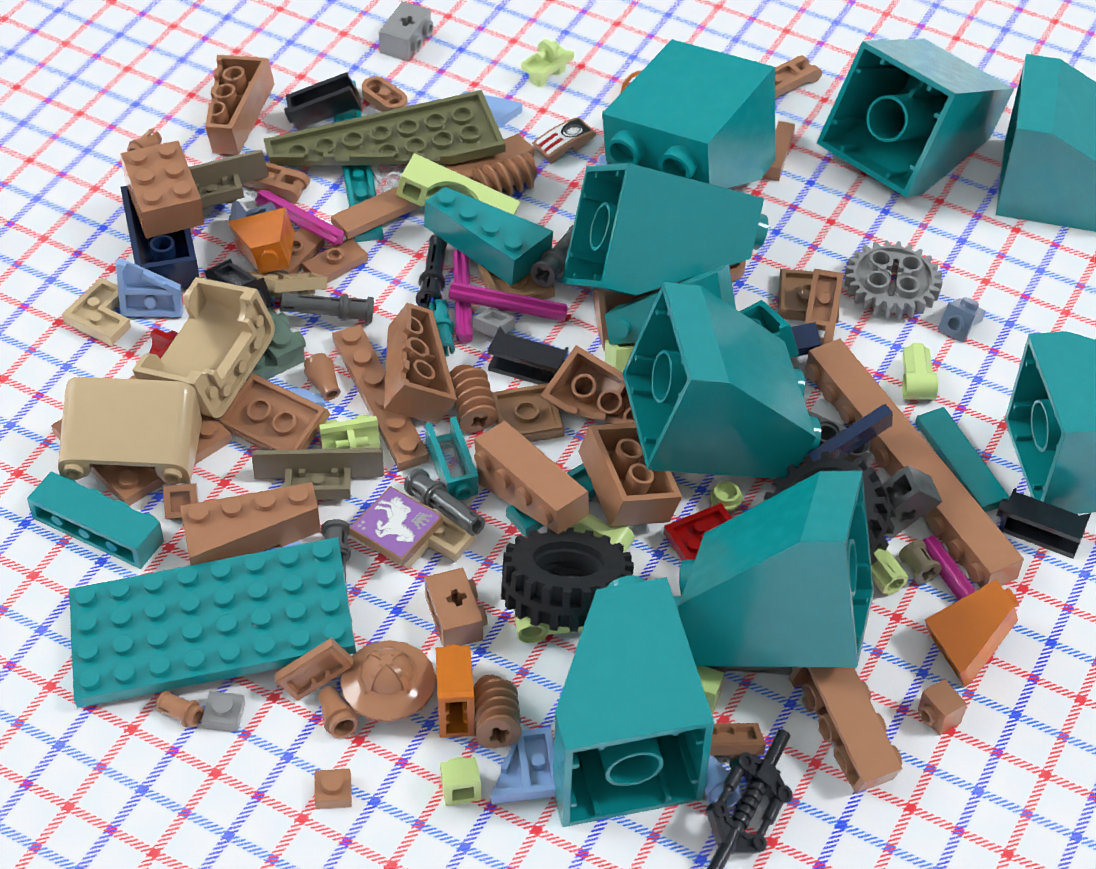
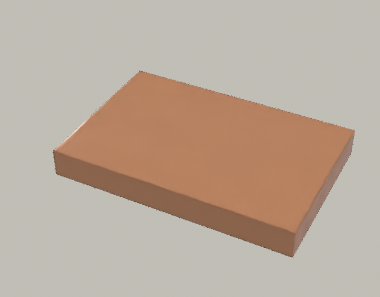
[218,373,331,450]

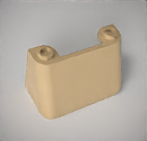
[132,277,275,418]
[58,377,202,485]

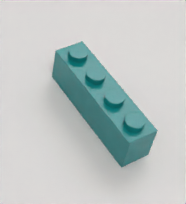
[27,471,164,569]

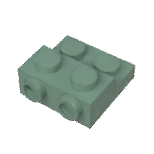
[246,308,306,381]

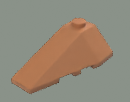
[541,345,635,424]

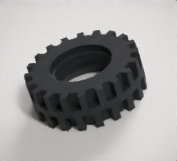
[764,451,896,565]
[501,527,634,632]

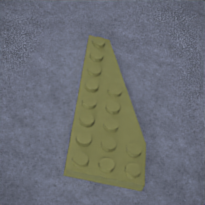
[263,90,506,166]

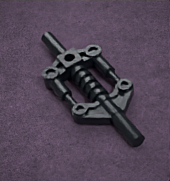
[706,729,793,869]

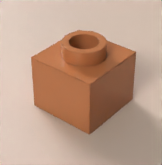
[917,678,967,736]

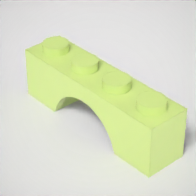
[395,153,520,215]

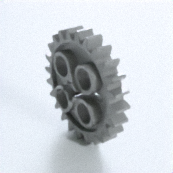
[844,240,943,319]

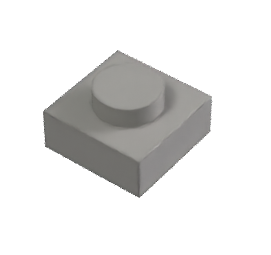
[473,308,516,338]
[202,691,245,732]

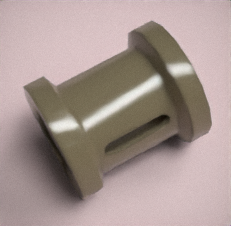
[898,540,942,584]

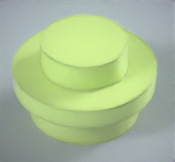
[710,481,743,512]

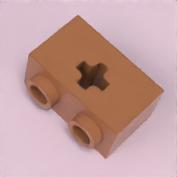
[424,567,488,647]

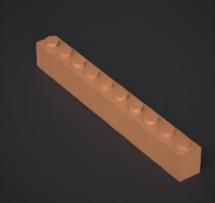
[805,338,1024,588]

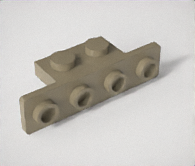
[189,150,269,210]
[252,448,384,500]

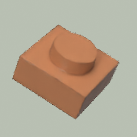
[163,483,199,519]
[314,768,352,809]

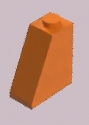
[229,207,295,274]
[924,579,1019,687]
[435,644,475,738]

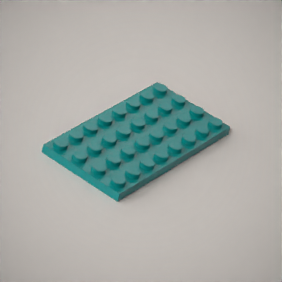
[69,537,356,708]

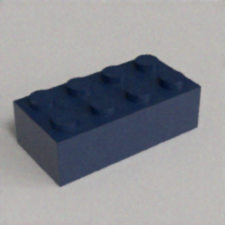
[120,185,199,288]

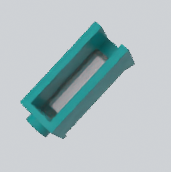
[425,416,478,500]

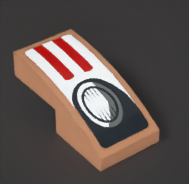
[532,117,597,164]

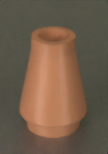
[304,353,341,401]
[318,686,358,738]

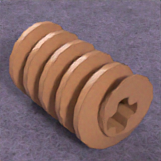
[473,152,537,195]
[450,364,498,433]
[474,675,522,749]

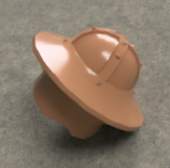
[340,640,436,722]

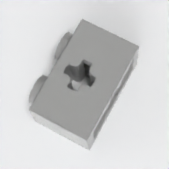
[378,1,434,62]

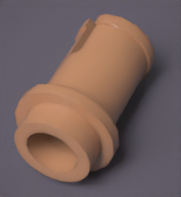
[127,128,162,151]
[156,690,204,727]

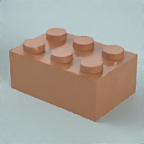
[120,140,205,238]
[578,423,682,527]

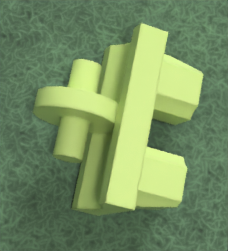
[521,39,574,88]
[319,414,381,449]

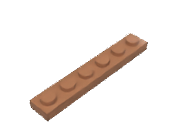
[332,324,429,472]

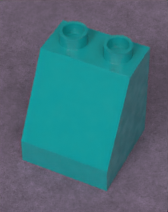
[816,38,1015,198]
[602,39,776,188]
[995,53,1096,232]
[561,163,769,295]
[622,282,821,479]
[1004,331,1096,514]
[673,471,874,668]
[553,575,714,828]

